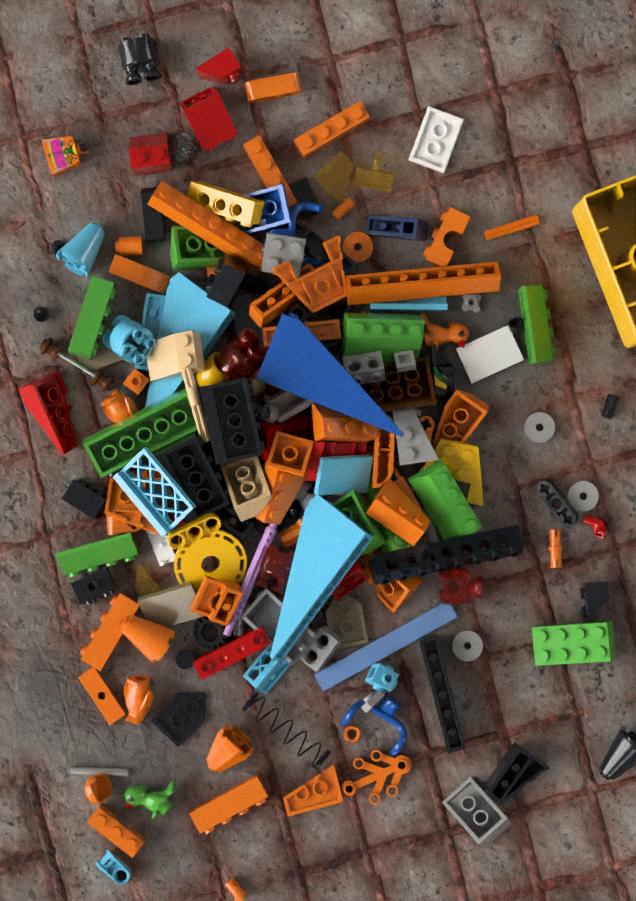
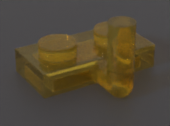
[353,151,394,193]

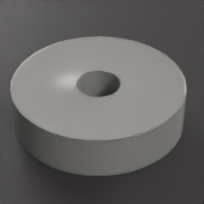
[524,412,555,443]
[567,481,599,512]
[452,630,483,661]

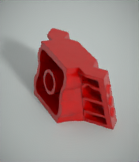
[305,442,369,481]

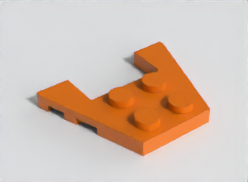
[272,235,347,313]
[105,469,162,535]

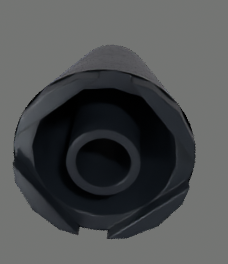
[600,726,636,780]

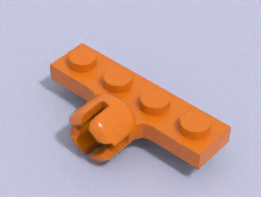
[262,319,341,348]

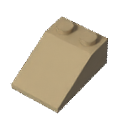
[147,330,205,382]

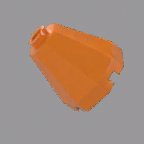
[206,723,254,772]

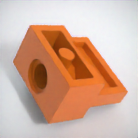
[190,575,243,626]

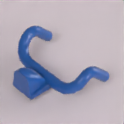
[272,202,324,268]
[340,693,407,757]

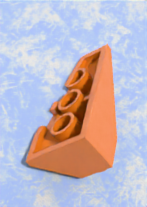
[356,548,422,613]

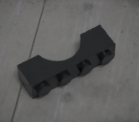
[296,219,358,276]
[579,581,609,622]

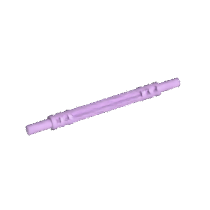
[223,524,278,637]

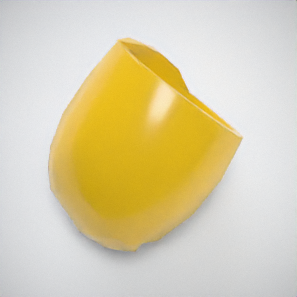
[195,352,233,387]

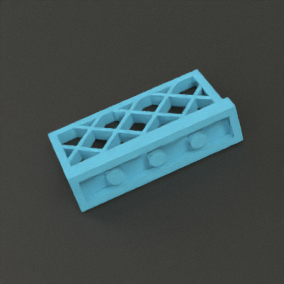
[113,447,196,537]

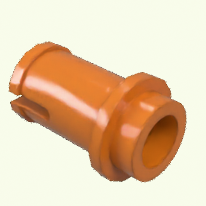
[331,197,355,221]
[225,877,248,901]

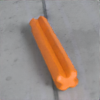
[484,214,540,241]

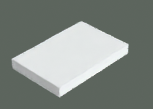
[408,106,464,174]
[456,325,524,384]

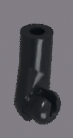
[331,300,354,319]

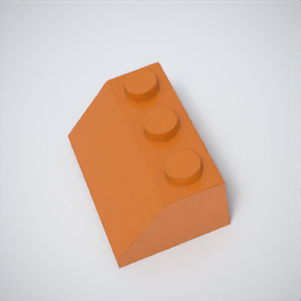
[311,403,377,443]

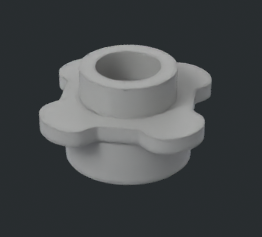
[461,294,481,313]

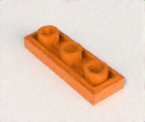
[78,667,126,725]

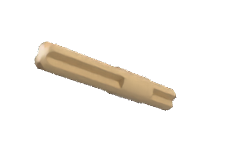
[181,367,211,442]

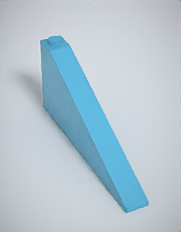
[145,272,237,408]
[270,495,373,662]

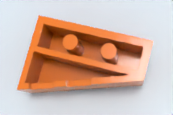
[254,460,308,525]
[366,479,431,546]

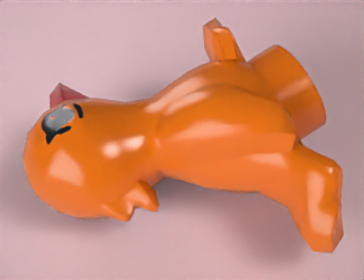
[421,313,469,352]

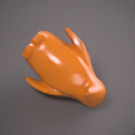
[101,388,138,423]
[124,675,154,725]

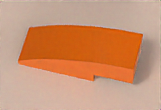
[108,254,170,295]

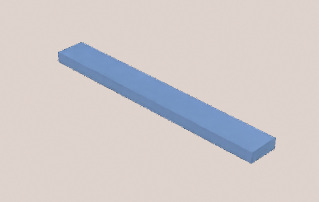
[314,600,457,691]

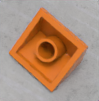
[266,431,314,477]

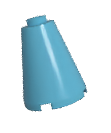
[56,222,105,277]

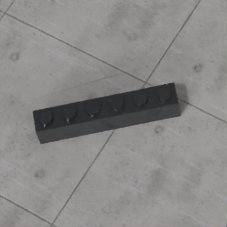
[418,634,467,753]

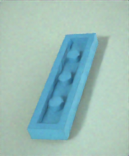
[135,293,166,371]

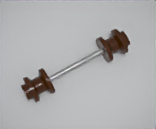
[39,337,115,393]

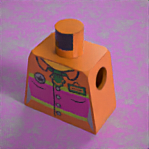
[41,136,90,177]

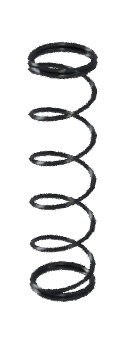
[242,691,331,770]

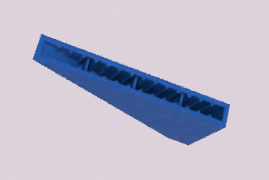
[257,312,404,437]

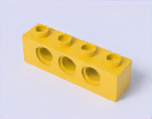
[187,181,265,227]

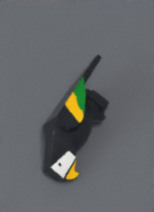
[431,344,455,407]

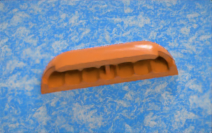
[372,415,395,488]

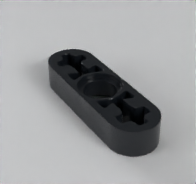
[536,478,579,528]

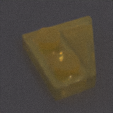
[313,151,354,204]

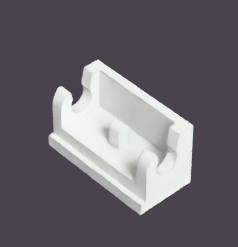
[146,531,176,566]

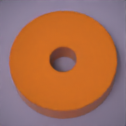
[343,232,373,263]

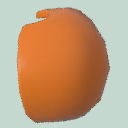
[84,773,112,804]

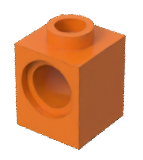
[123,368,150,396]

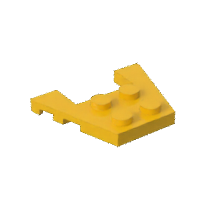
[410,438,484,506]

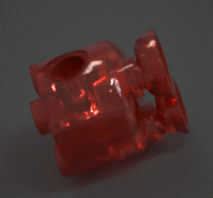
[216,328,267,381]
[254,544,295,594]
[439,567,482,605]

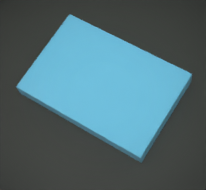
[314,454,373,495]

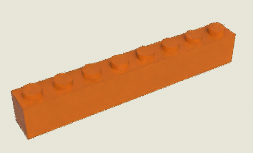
[148,181,282,285]
[345,261,501,305]

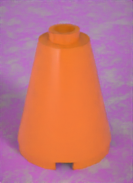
[119,614,175,663]

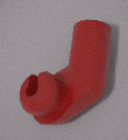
[583,514,607,539]

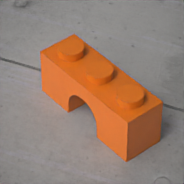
[423,207,470,267]
[87,804,146,858]

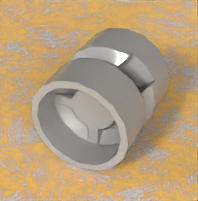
[295,479,323,510]

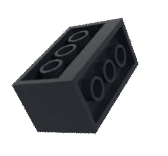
[200,377,266,465]
[153,431,230,523]

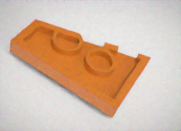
[283,764,344,817]

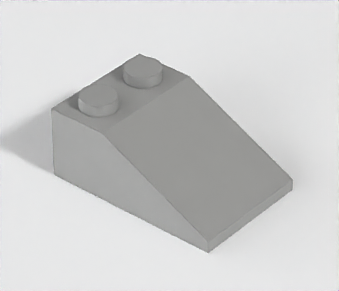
[442,777,512,849]

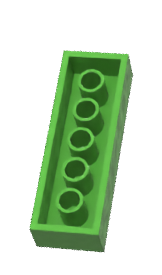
[83,388,197,478]

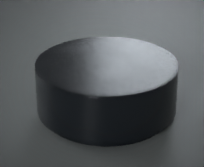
[176,650,195,669]

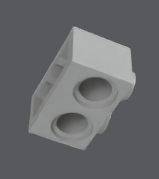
[342,351,385,385]
[300,626,343,672]

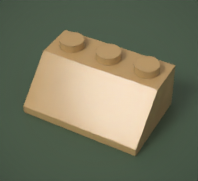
[220,456,272,522]

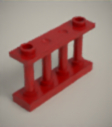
[193,624,271,680]

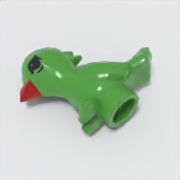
[124,781,176,819]

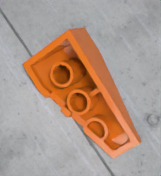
[432,389,489,449]

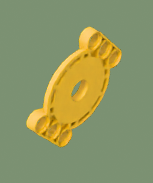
[167,513,247,592]

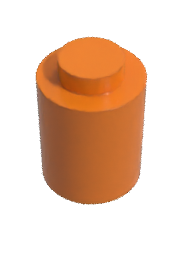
[115,236,143,256]

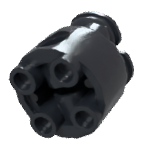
[118,33,162,85]

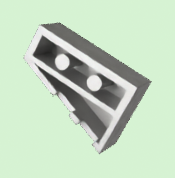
[392,408,439,466]

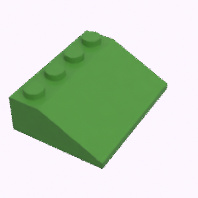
[340,312,425,365]

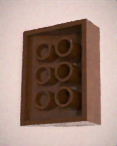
[361,357,437,412]

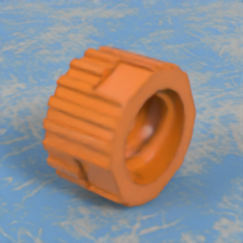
[344,725,361,743]

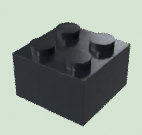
[205,253,246,307]

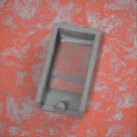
[241,588,320,665]

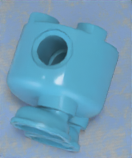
[102,315,156,365]

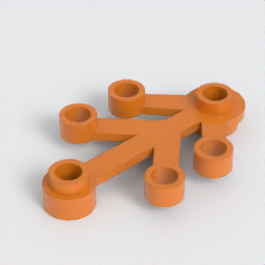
[341,749,411,805]

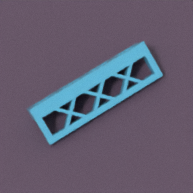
[370,296,448,312]
[243,645,291,695]

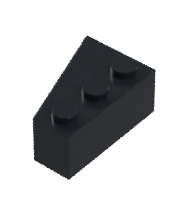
[481,742,550,805]

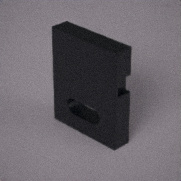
[240,267,278,294]

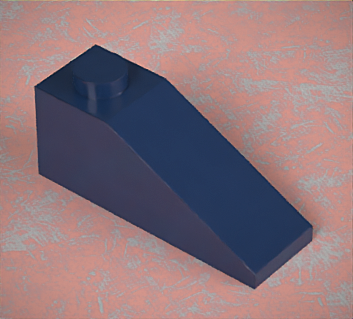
[365,215,428,242]

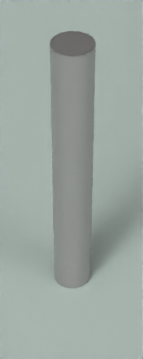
[70,766,129,776]

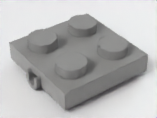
[261,232,306,277]

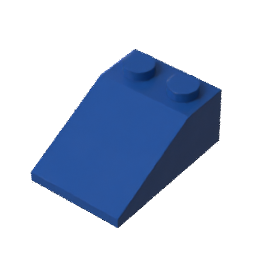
[239,184,292,235]

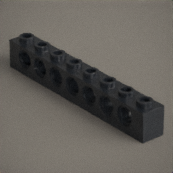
[369,525,525,585]

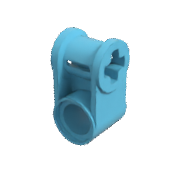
[95,849,132,885]

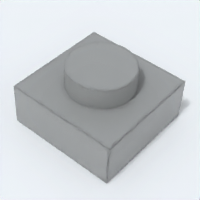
[394,350,416,373]
[361,690,385,713]

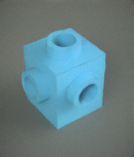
[365,664,399,693]

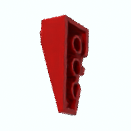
[18,370,77,455]

